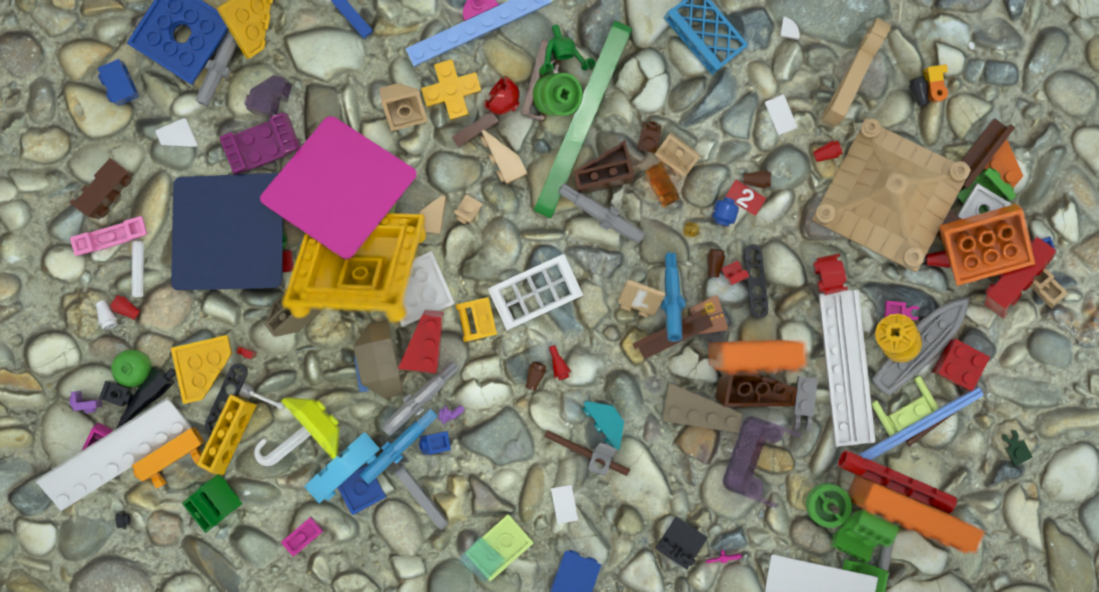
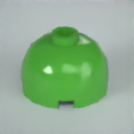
[111,349,152,387]

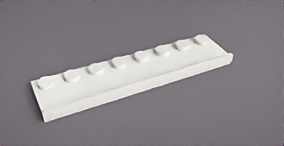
[818,290,876,447]
[35,397,192,511]

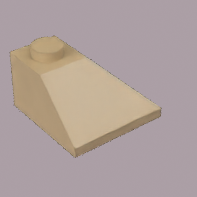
[379,83,428,131]

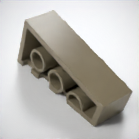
[661,382,743,433]

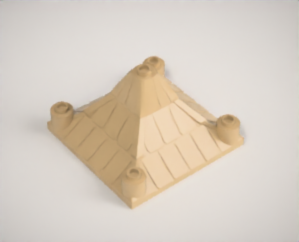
[812,118,971,273]

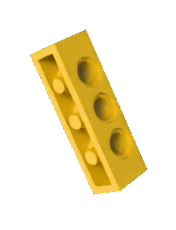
[197,394,257,475]

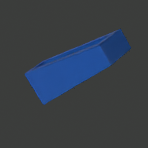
[331,0,373,39]

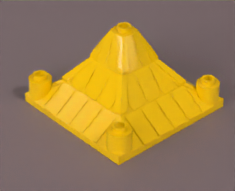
[283,213,427,322]

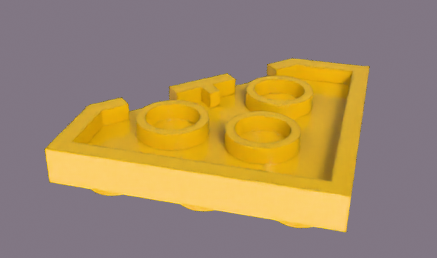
[216,0,273,59]
[171,335,233,404]

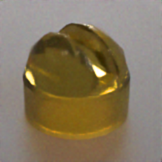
[683,221,700,238]

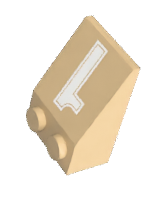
[617,280,665,318]

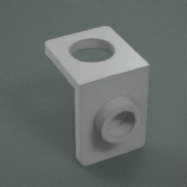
[588,443,617,476]

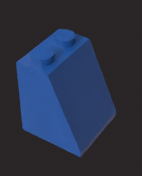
[548,550,602,592]

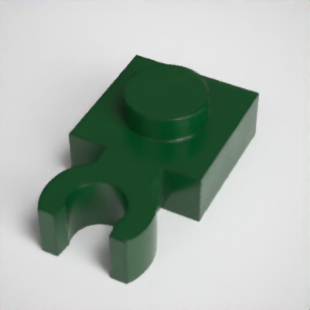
[1001,429,1033,466]

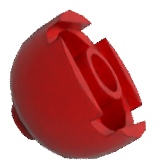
[483,76,520,115]

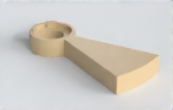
[820,17,891,127]

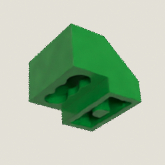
[182,474,242,534]

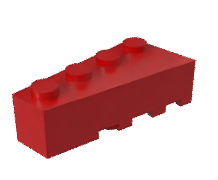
[985,237,1057,319]

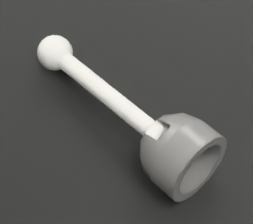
[238,382,285,410]

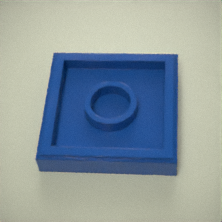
[337,464,387,515]

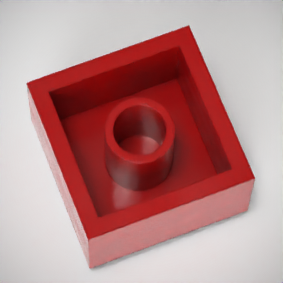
[932,339,990,391]

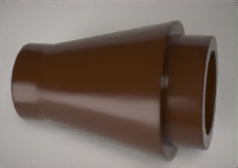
[744,170,771,189]
[707,249,726,277]
[525,361,547,391]

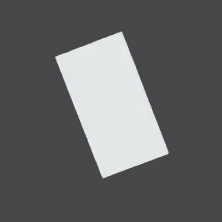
[765,555,878,592]

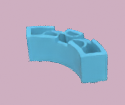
[304,432,380,503]

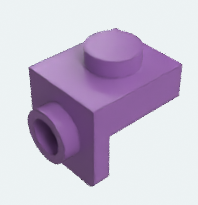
[69,391,102,413]

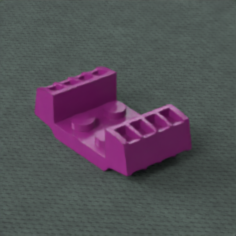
[219,113,301,175]

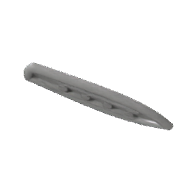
[872,297,970,396]

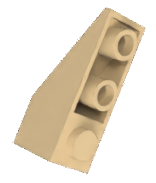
[480,130,527,185]

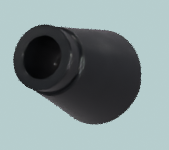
[909,76,929,106]

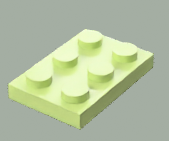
[465,513,534,582]

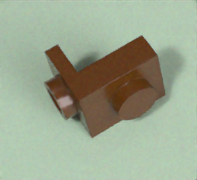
[637,121,662,153]

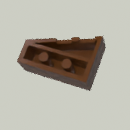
[573,140,634,194]
[69,158,134,219]

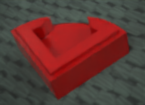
[237,346,257,359]

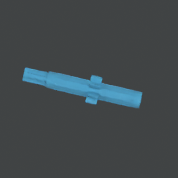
[661,252,686,341]
[359,408,438,484]

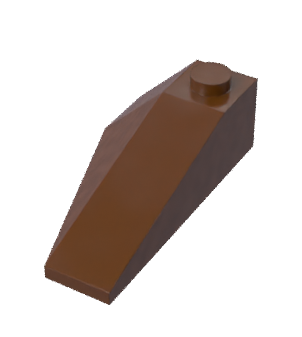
[715,370,798,407]

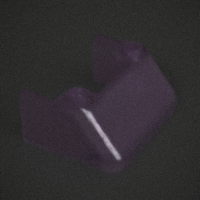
[723,416,804,508]

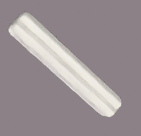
[131,241,144,297]

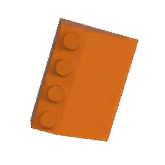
[939,204,1035,286]

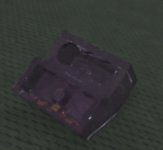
[245,75,292,118]

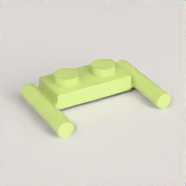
[871,375,939,437]

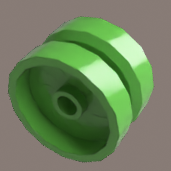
[532,73,583,116]

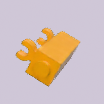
[132,427,206,489]

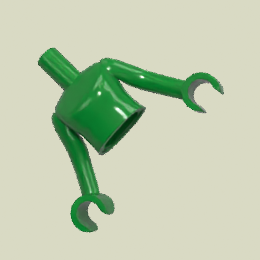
[539,24,596,74]

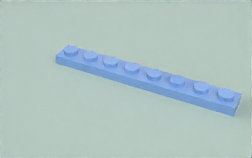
[406,0,552,67]

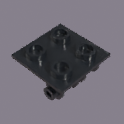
[655,516,708,569]

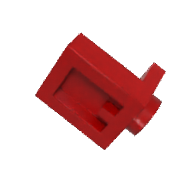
[721,261,749,286]

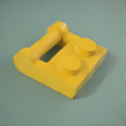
[455,297,497,342]

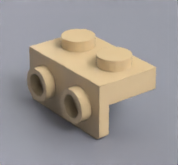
[654,133,701,177]

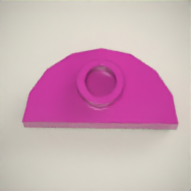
[463,0,499,21]

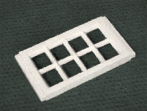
[488,254,583,330]

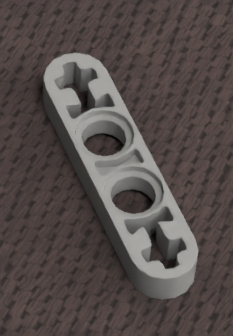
[395,465,449,530]

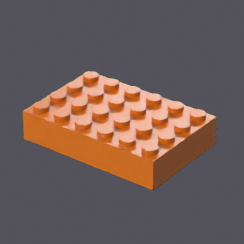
[708,340,806,373]
[848,475,985,554]

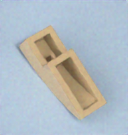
[1030,268,1068,309]

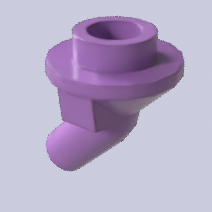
[438,405,465,425]

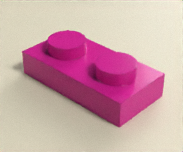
[281,516,323,557]

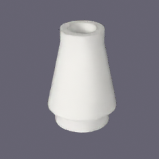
[95,300,118,330]

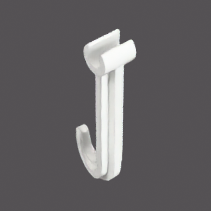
[254,426,311,466]

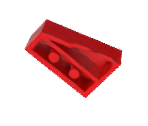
[398,310,444,373]

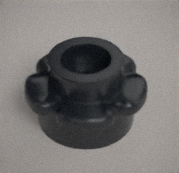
[115,511,130,530]

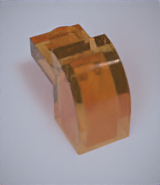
[645,162,680,208]

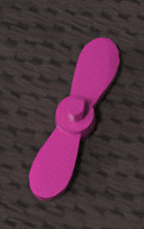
[706,550,742,563]

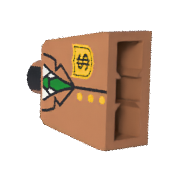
[683,295,729,334]

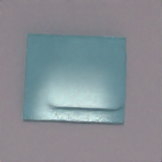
[459,536,505,583]

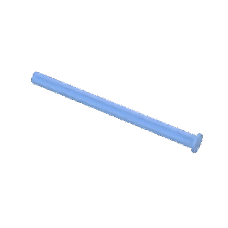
[850,387,983,474]

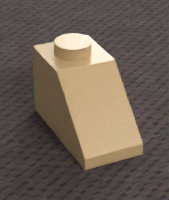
[419,195,447,235]

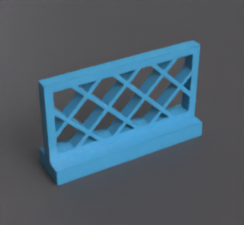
[664,0,748,76]

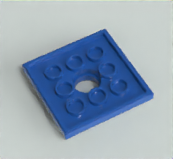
[127,0,229,86]

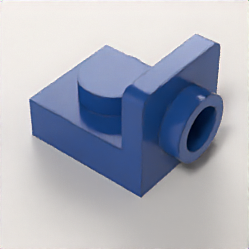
[419,431,451,455]

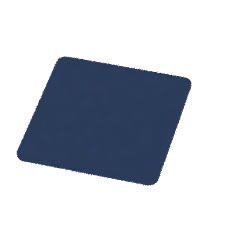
[171,173,283,291]

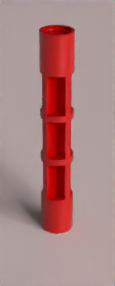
[838,450,957,514]

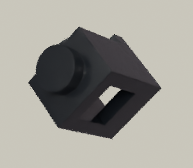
[99,380,133,407]

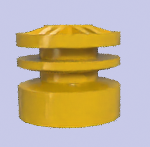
[875,314,922,363]

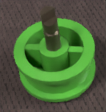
[806,483,852,528]

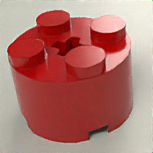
[813,253,848,296]

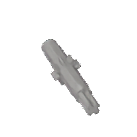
[195,31,237,106]
[558,183,645,244]
[380,362,459,436]

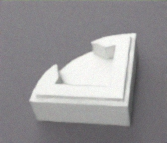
[779,17,800,40]

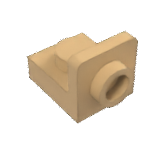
[454,194,483,224]

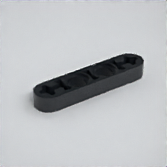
[744,244,769,319]
[205,363,248,433]

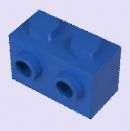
[98,59,140,106]

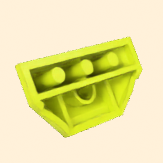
[281,397,340,459]

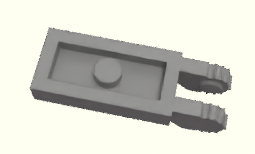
[793,376,818,431]

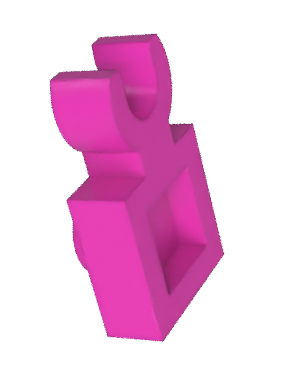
[884,301,919,320]

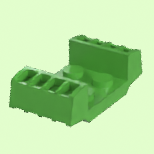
[830,509,899,563]

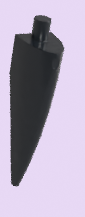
[116,366,176,429]

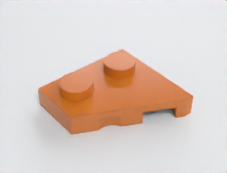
[983,139,1023,188]

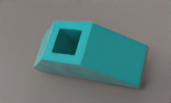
[582,400,624,450]

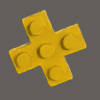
[421,59,482,120]

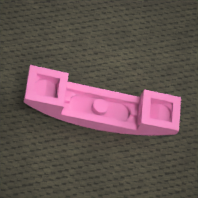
[70,216,148,256]

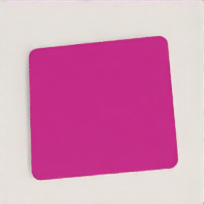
[260,116,417,259]

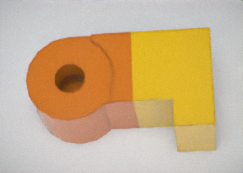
[923,64,948,103]

